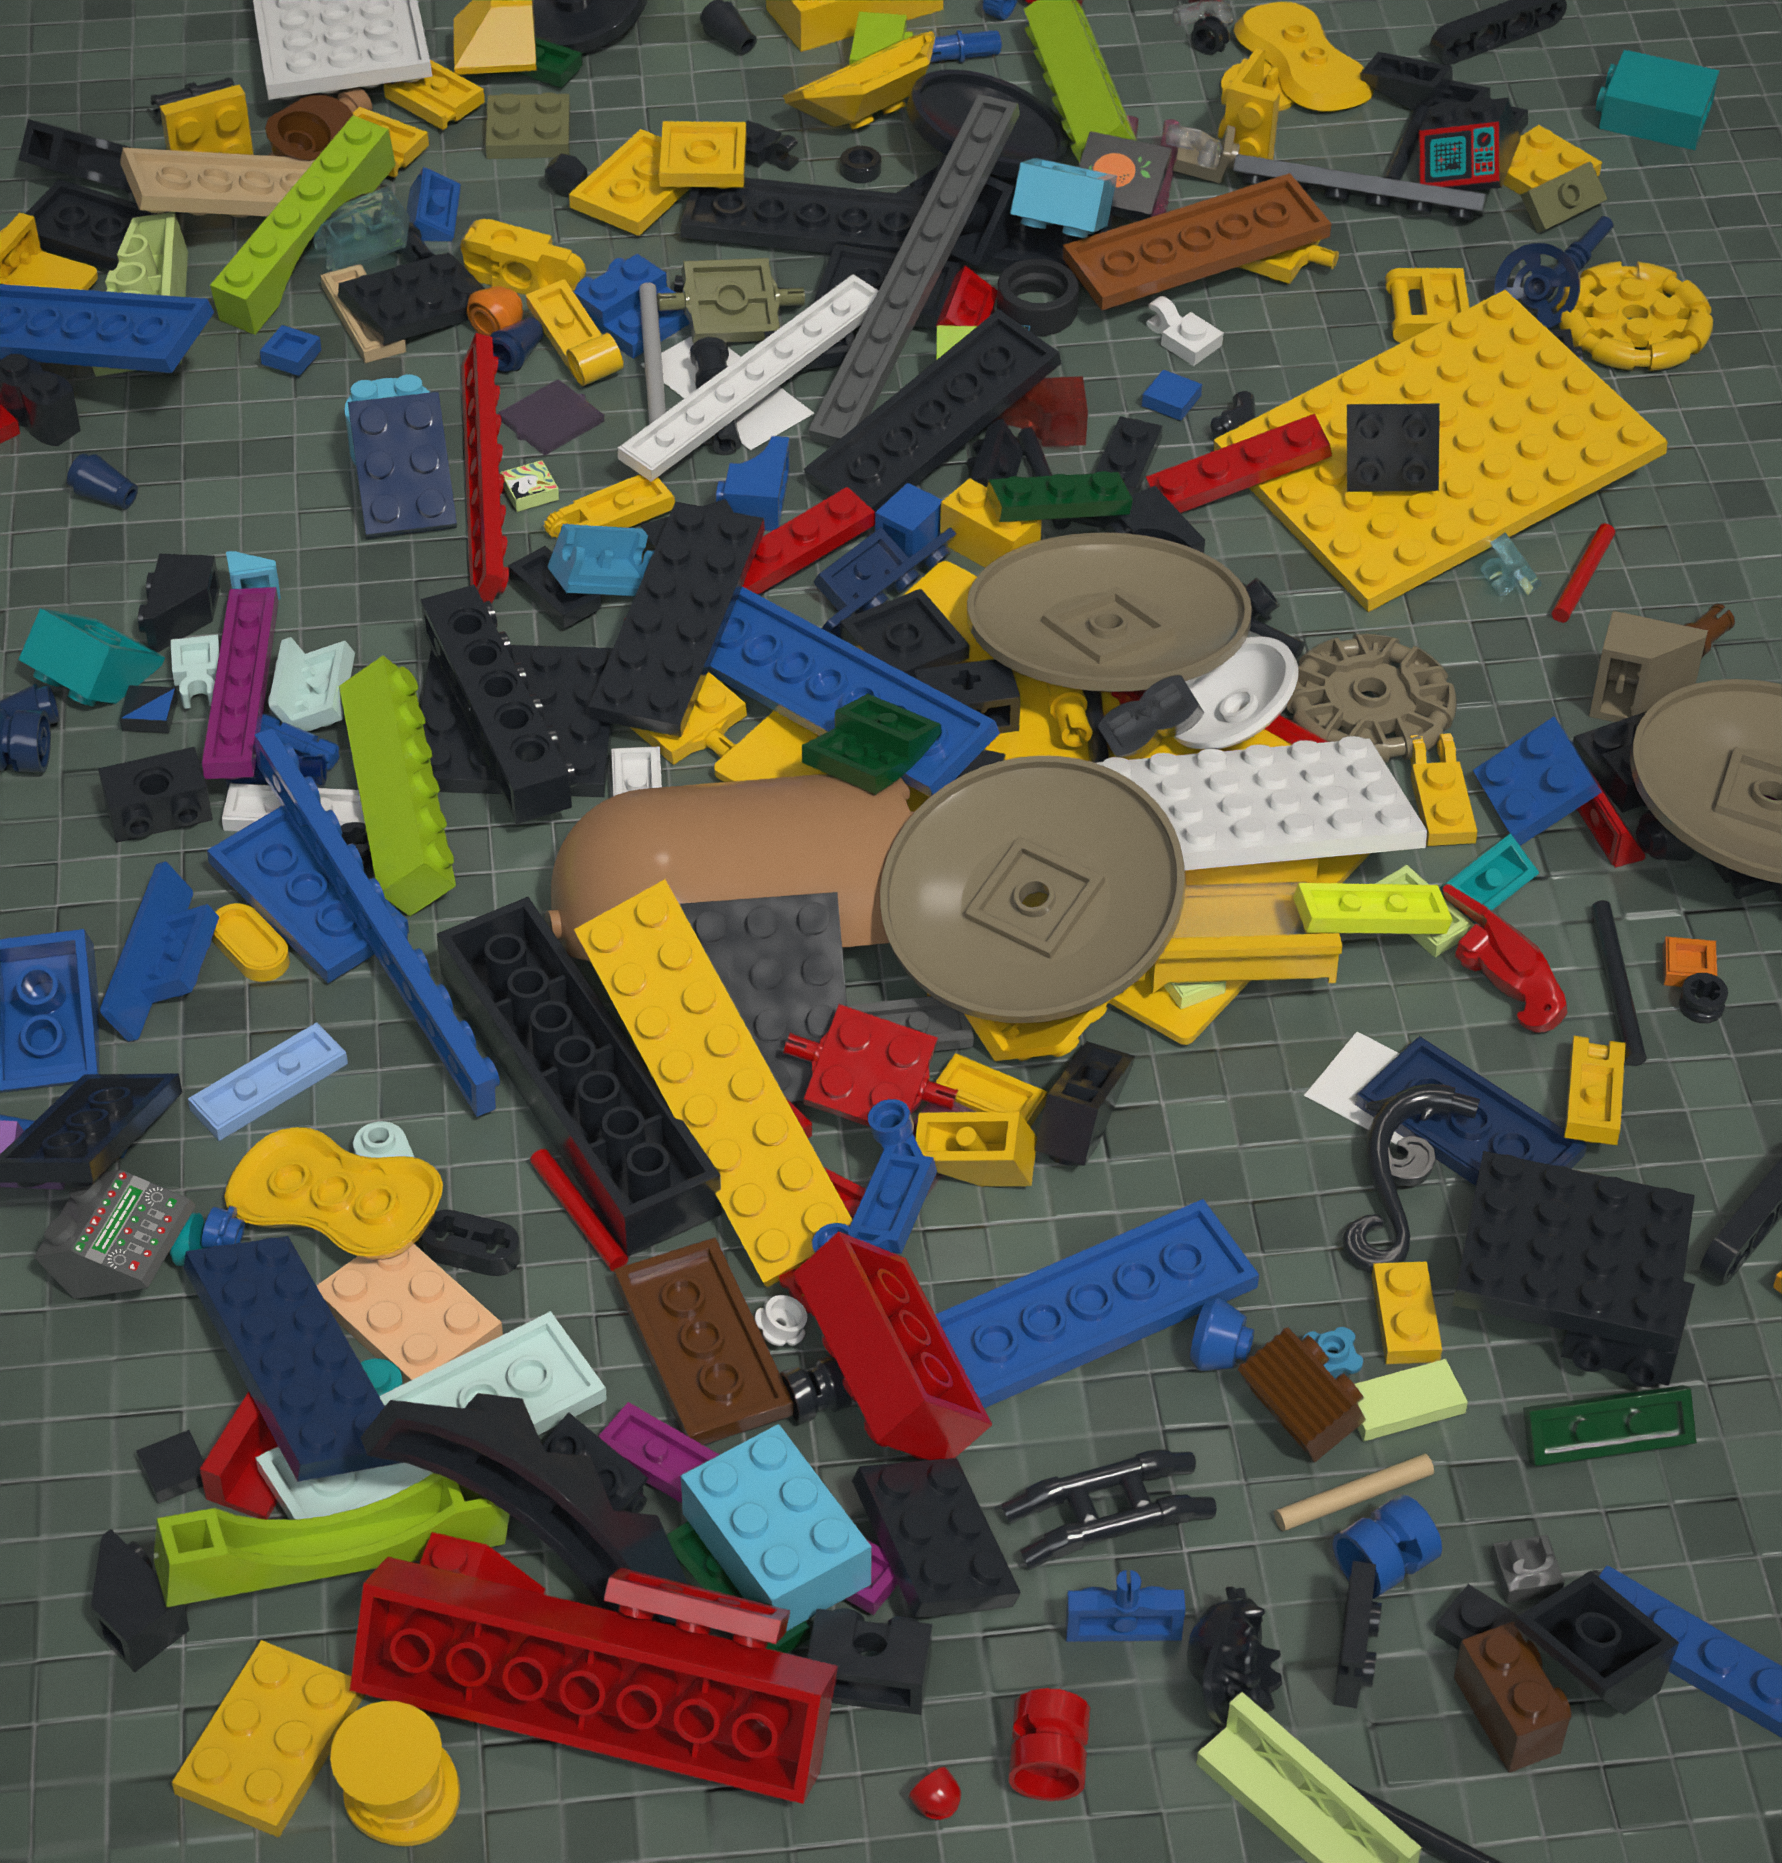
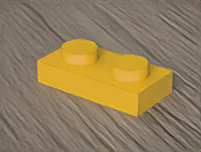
[1371,1262,1442,1364]

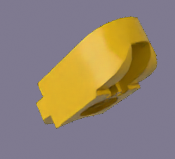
[460,219,586,295]

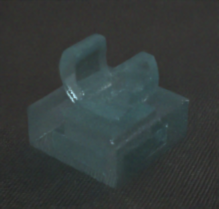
[1480,532,1543,597]

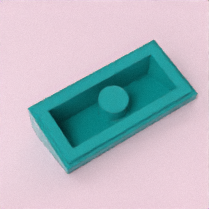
[1439,833,1539,924]

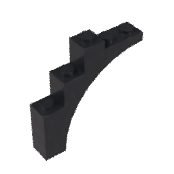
[360,1393,688,1626]

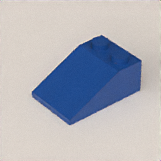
[0,929,100,1093]

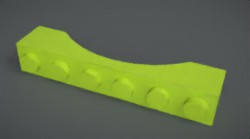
[210,115,396,335]
[154,1473,510,1607]

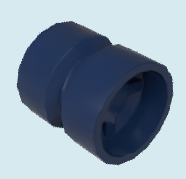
[0,709,51,772]

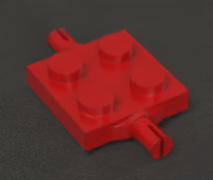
[783,1004,959,1127]

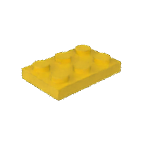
[569,129,691,236]
[172,1640,365,1838]

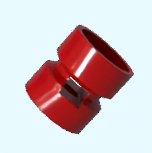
[1008,1688,1090,1801]

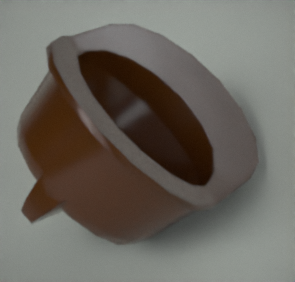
[265,95,354,161]

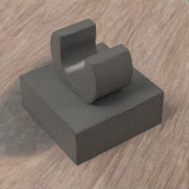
[1490,1535,1565,1604]

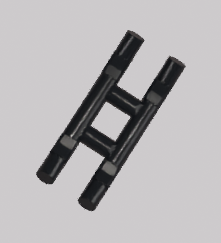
[1001,1449,1217,1570]

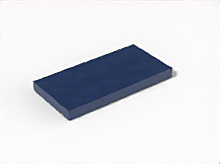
[1355,1036,1587,1186]

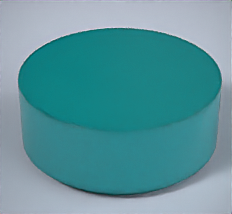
[170,1213,205,1266]

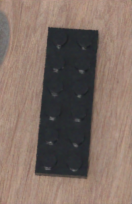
[804,309,1062,512]
[588,501,765,737]

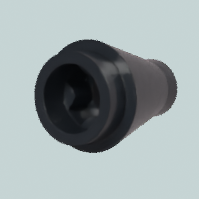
[700,0,757,55]

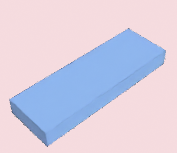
[188,1022,348,1141]

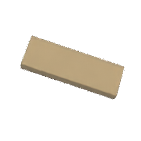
[320,264,406,363]

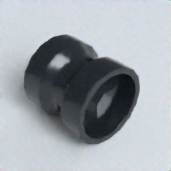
[780,1355,852,1424]

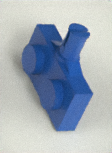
[1065,1570,1185,1642]

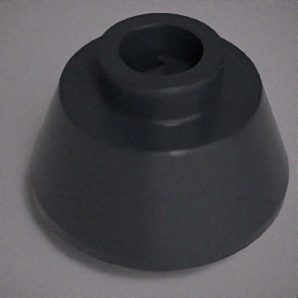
[1636,809,1696,861]

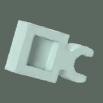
[171,635,220,709]

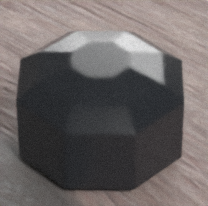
[545,153,587,197]

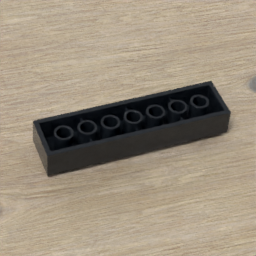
[437,897,722,1256]

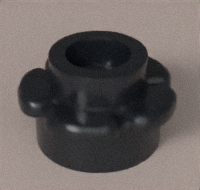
[1191,15,1230,55]
[1242,577,1280,620]

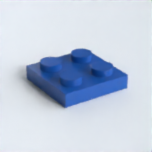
[1473,716,1602,846]

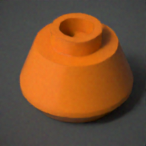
[467,286,523,336]

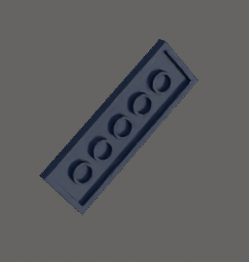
[183,1236,404,1482]

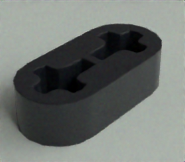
[421,1209,521,1276]

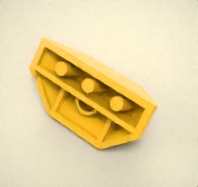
[782,31,935,130]

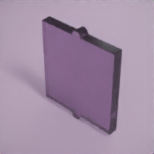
[498,379,605,456]

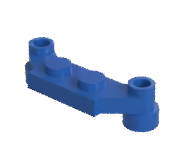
[812,1099,937,1254]

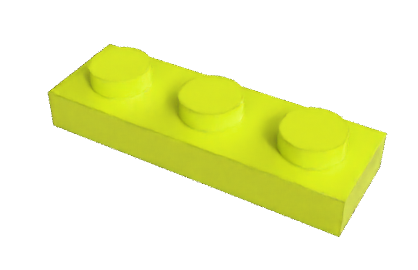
[1293,883,1453,934]

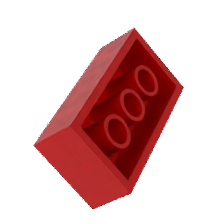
[793,1231,993,1460]

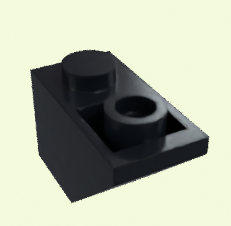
[138,553,220,652]
[91,1529,190,1673]

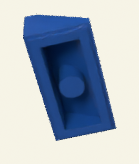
[405,167,461,241]

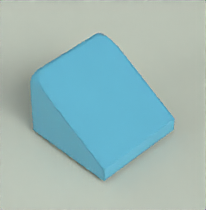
[226,551,281,600]

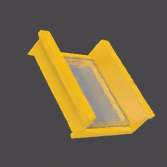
[1149,858,1342,993]

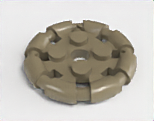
[1286,634,1457,764]

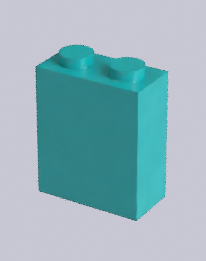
[1595,49,1720,150]

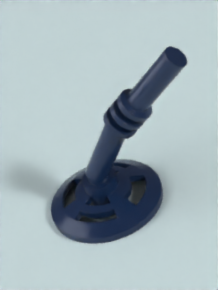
[1494,216,1614,329]

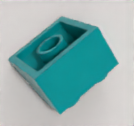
[18,608,165,707]

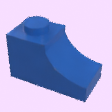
[716,436,790,531]

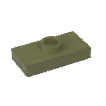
[1521,161,1608,233]

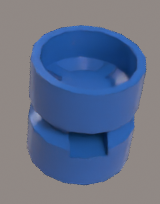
[1333,1494,1443,1599]

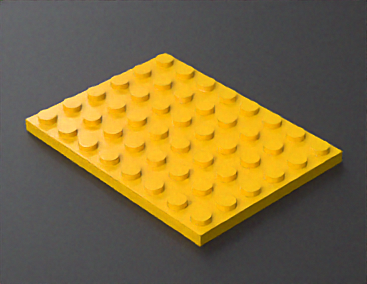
[1214,290,1668,612]

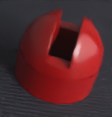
[909,1766,961,1820]

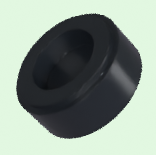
[840,146,882,183]

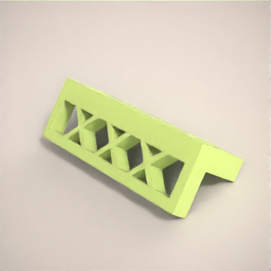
[1196,1692,1421,1863]

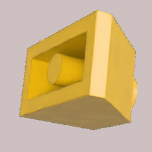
[915,1111,1037,1187]

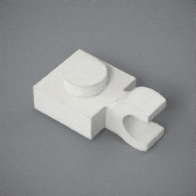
[1146,296,1224,366]

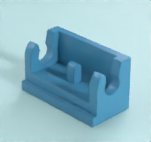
[548,524,654,596]

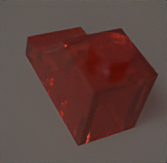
[994,376,1088,447]

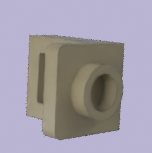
[1172,125,1240,183]

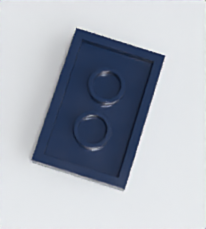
[348,392,457,539]

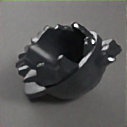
[1187,1586,1282,1728]

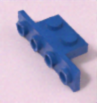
[100,862,219,1042]

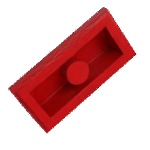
[1577,769,1646,868]

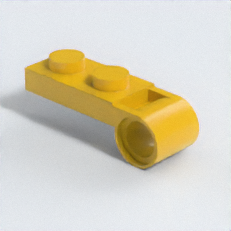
[526,279,624,386]

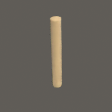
[1274,1454,1434,1532]

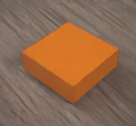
[1663,936,1717,987]

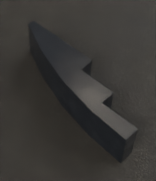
[1361,51,1528,135]

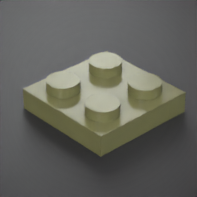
[486,92,570,159]

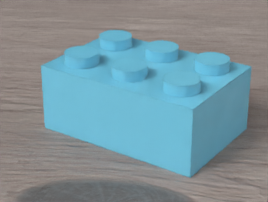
[681,1424,871,1631]

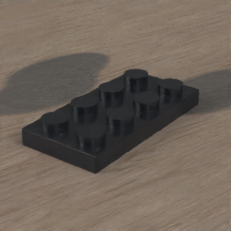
[0,1073,182,1188]

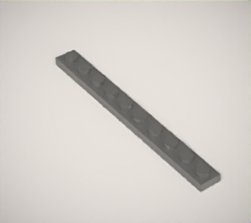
[808,94,1020,446]

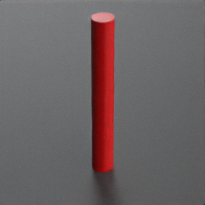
[1551,523,1615,623]
[530,1149,628,1271]

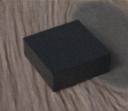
[136,1430,204,1504]

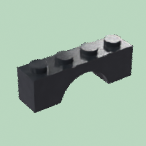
[18,119,133,194]

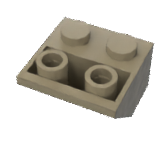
[1589,611,1708,722]

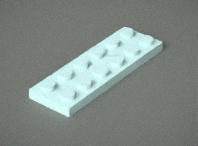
[256,1311,607,1520]

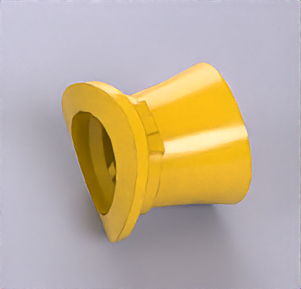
[330,1701,460,1846]

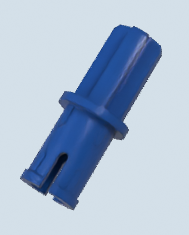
[930,30,1002,63]

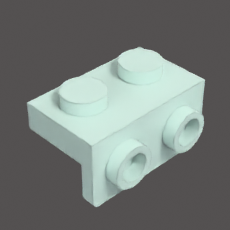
[268,637,355,732]

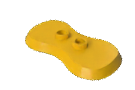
[1234,2,1374,112]
[225,1127,443,1259]

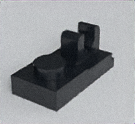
[968,418,1024,488]

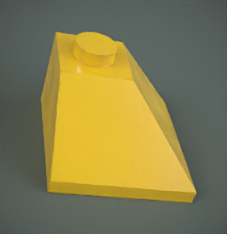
[453,0,537,75]

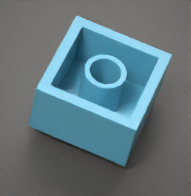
[1011,158,1118,238]

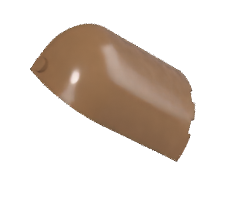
[545,774,914,961]

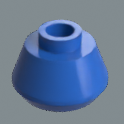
[1190,1298,1255,1371]

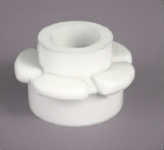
[754,1295,807,1346]

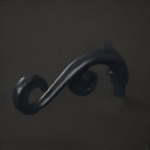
[1343,1083,1480,1273]

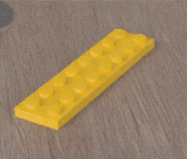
[574,879,852,1288]

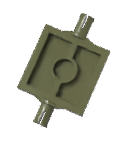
[657,258,805,344]

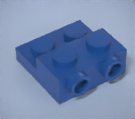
[574,254,690,359]

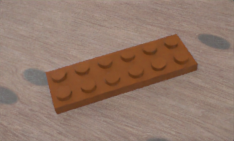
[1063,173,1331,310]

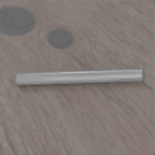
[639,283,666,424]

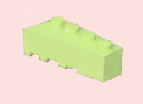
[93,212,188,376]

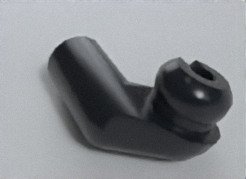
[1210,391,1255,438]

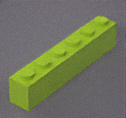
[1024,0,1137,163]
[339,655,456,917]

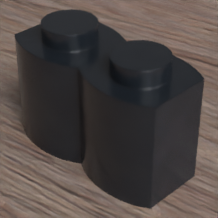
[0,353,81,447]
[1098,675,1205,760]

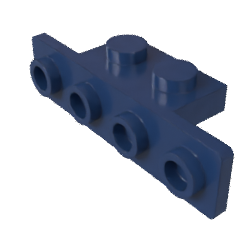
[813,527,957,639]

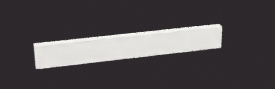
[618,274,878,482]

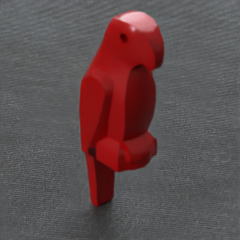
[1443,884,1568,1032]

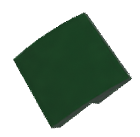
[802,694,941,794]

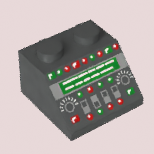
[34,1169,196,1299]

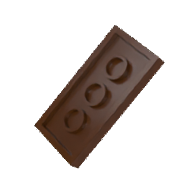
[614,1237,794,1445]

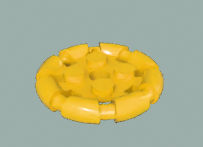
[1556,261,1713,371]

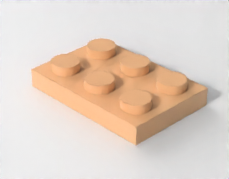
[317,1244,503,1384]

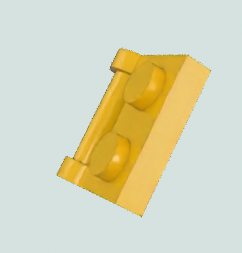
[1385,268,1470,343]

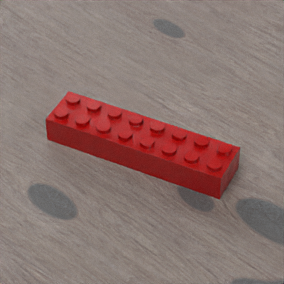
[349,1556,838,1804]

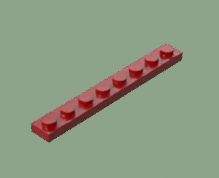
[461,333,509,603]

